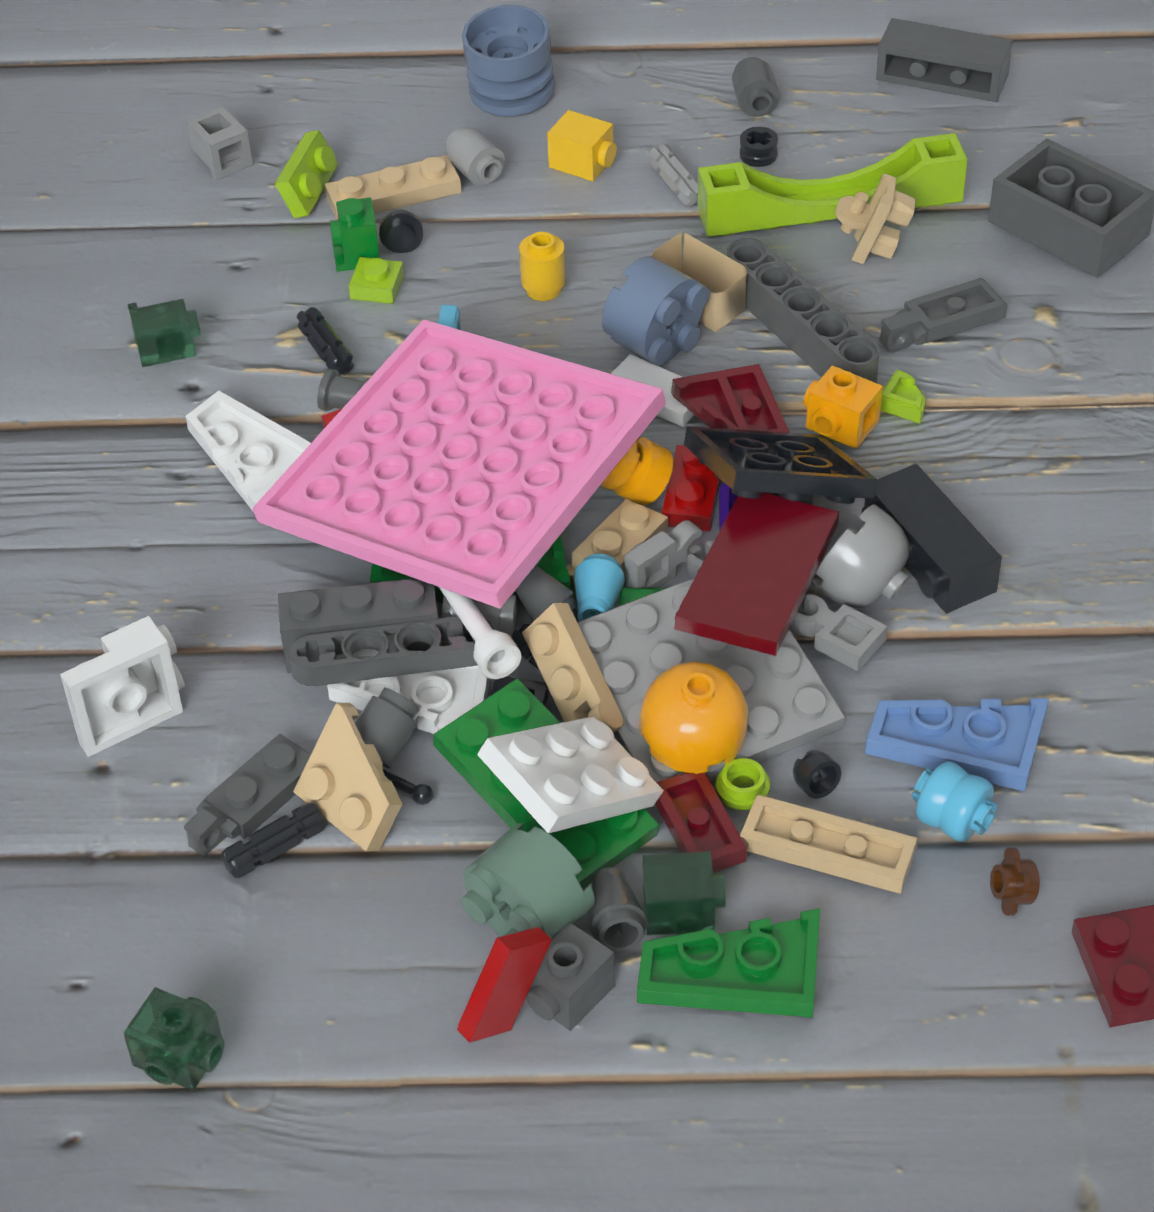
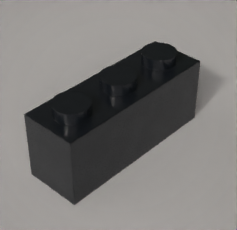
[861,463,1002,614]

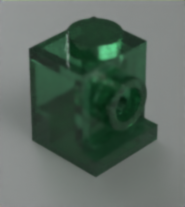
[127,299,201,368]

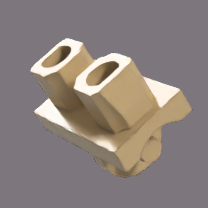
[835,173,915,264]

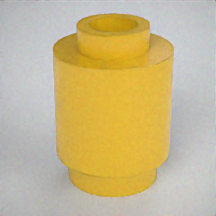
[519,232,566,301]

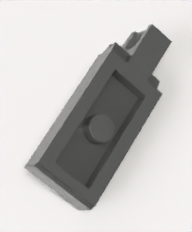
[879,278,1008,351]
[184,733,311,857]

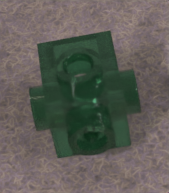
[123,987,225,1091]

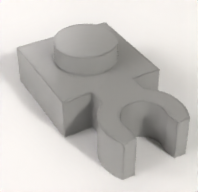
[624,520,702,588]
[790,594,888,671]

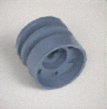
[462,4,555,116]

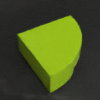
[880,369,925,424]

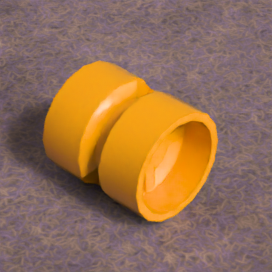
[600,437,673,506]

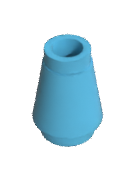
[574,554,625,621]

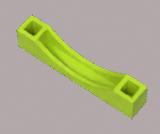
[698,133,968,237]

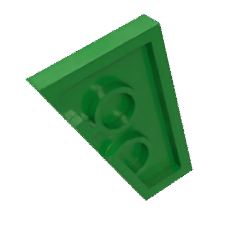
[637,908,820,1018]

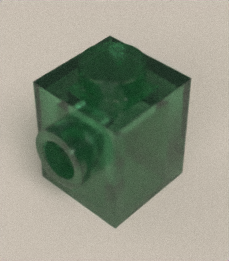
[642,851,726,935]

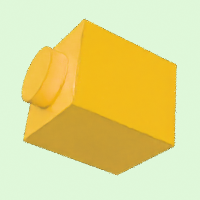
[547,110,617,182]

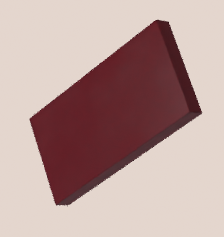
[674,493,840,656]

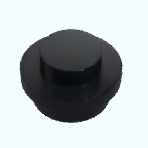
[379,210,423,253]

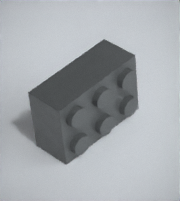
[988,138,1154,278]

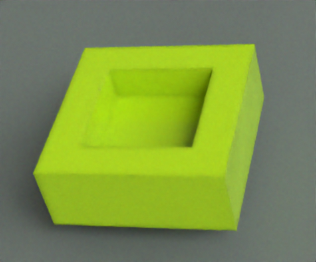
[348,257,404,304]

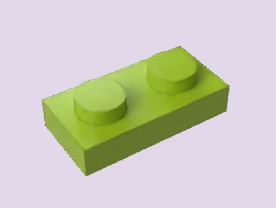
[274,130,338,218]

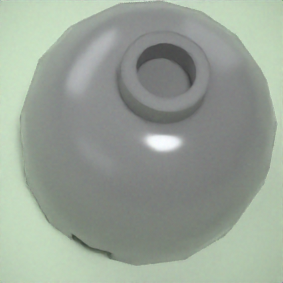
[811,504,909,607]

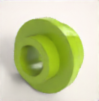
[716,758,770,810]

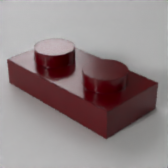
[655,772,747,879]

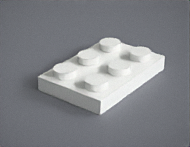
[477,716,664,833]

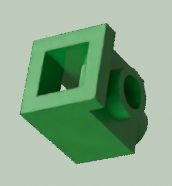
[330,197,380,272]

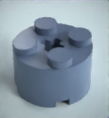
[602,256,710,366]

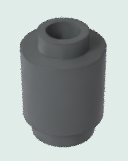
[732,57,780,117]
[355,687,420,768]

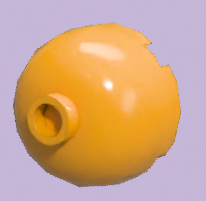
[639,661,749,774]

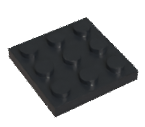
[684,426,878,504]

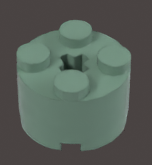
[461,823,595,939]

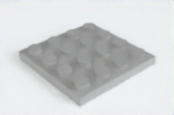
[578,578,845,805]

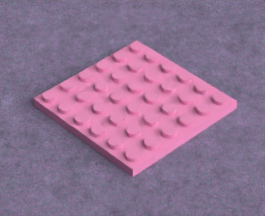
[252,319,666,609]

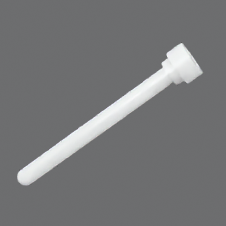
[439,587,521,679]

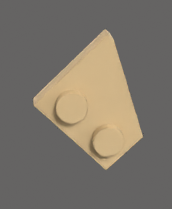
[293,703,402,852]

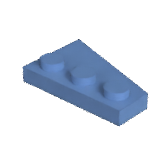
[865,698,1049,792]

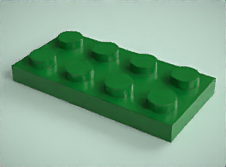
[433,678,659,889]

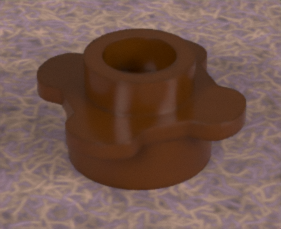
[990,847,1040,916]

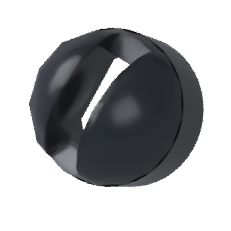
[793,750,842,799]

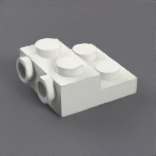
[60,616,185,757]

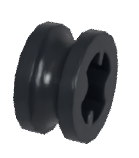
[740,126,778,167]

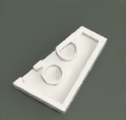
[185,390,311,511]
[327,648,490,734]

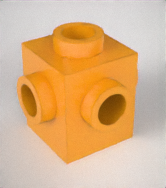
[803,365,883,449]

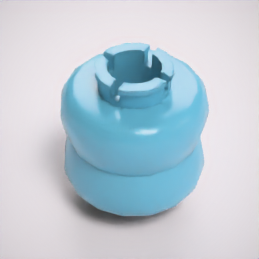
[912,761,998,842]

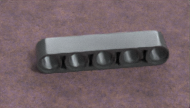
[727,238,879,383]

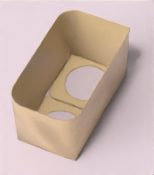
[652,231,747,332]

